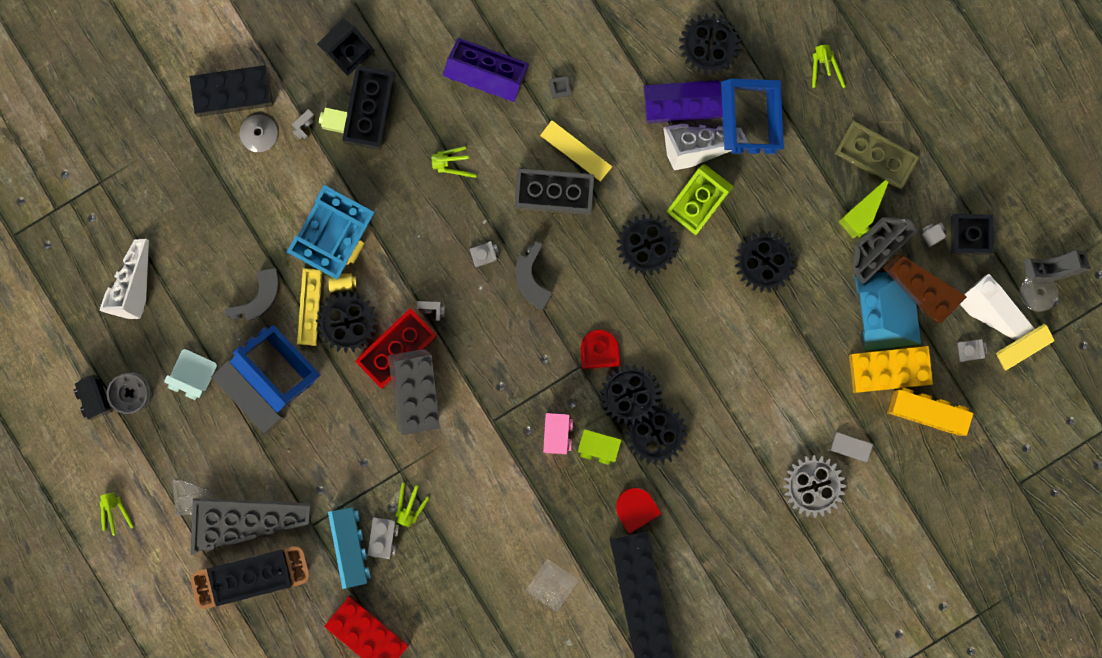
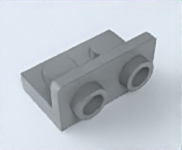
[367,517,399,559]

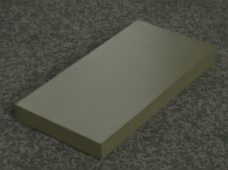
[834,120,920,191]

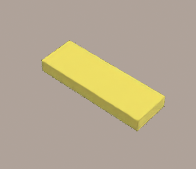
[996,324,1054,370]

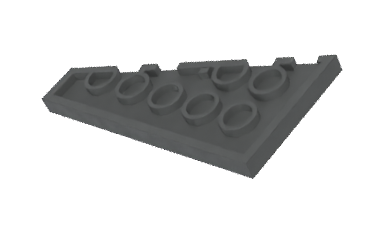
[190,498,310,555]

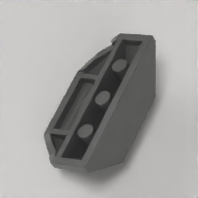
[854,217,918,284]

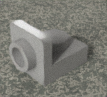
[291,109,315,140]
[470,241,499,268]
[417,301,445,322]
[956,339,987,362]

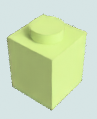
[319,108,347,133]

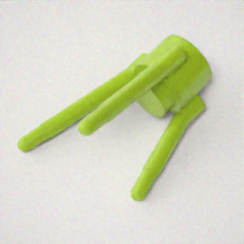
[812,45,846,88]
[432,146,477,178]
[395,482,429,527]
[99,492,134,536]

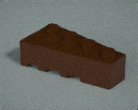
[883,254,967,324]

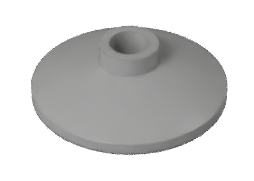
[240,114,278,152]

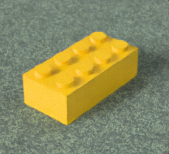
[849,346,933,393]
[887,388,974,436]

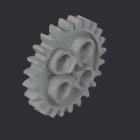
[783,455,846,518]

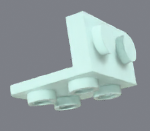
[164,349,217,400]

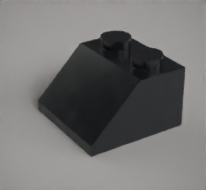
[317,18,375,76]
[74,375,112,420]

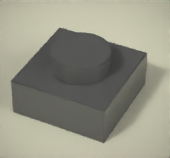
[549,76,571,99]

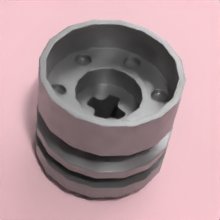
[107,372,152,414]

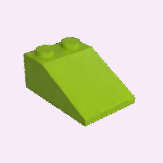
[666,164,734,235]
[838,180,888,239]

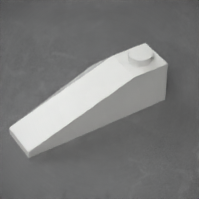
[664,124,748,170]
[100,239,149,319]
[960,274,1034,341]

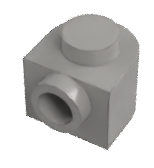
[921,223,947,247]

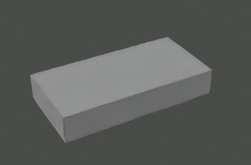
[830,432,873,462]

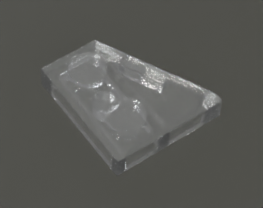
[172,478,214,516]

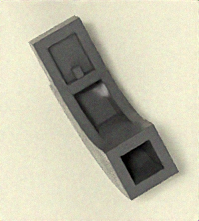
[516,241,552,311]
[1024,250,1091,283]
[224,268,280,322]

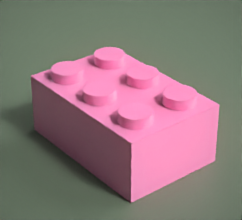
[543,413,573,454]

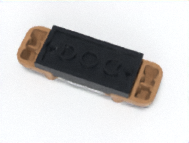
[191,546,309,609]

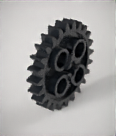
[679,13,741,75]
[616,214,678,276]
[734,231,796,293]
[316,290,378,353]
[599,364,662,427]
[625,404,688,466]

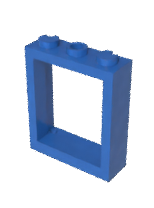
[721,79,784,154]
[230,325,321,413]

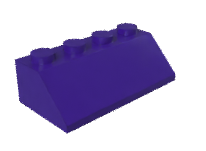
[443,38,529,102]
[643,80,723,124]

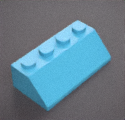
[328,507,371,589]

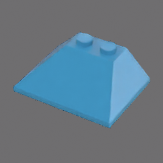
[287,185,375,280]
[855,272,921,351]

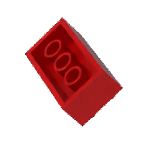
[355,308,438,390]
[324,595,409,658]

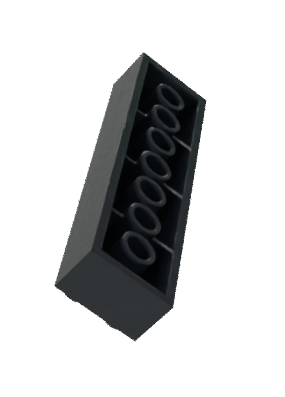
[609,531,674,658]

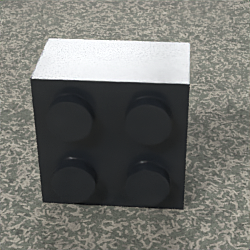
[951,214,993,255]

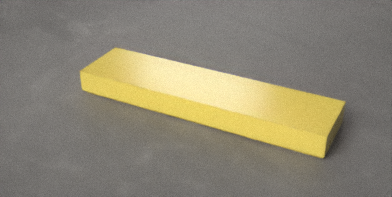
[540,121,612,182]
[297,268,322,346]

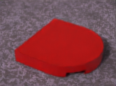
[580,329,620,369]
[616,488,662,534]

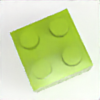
[577,429,621,465]

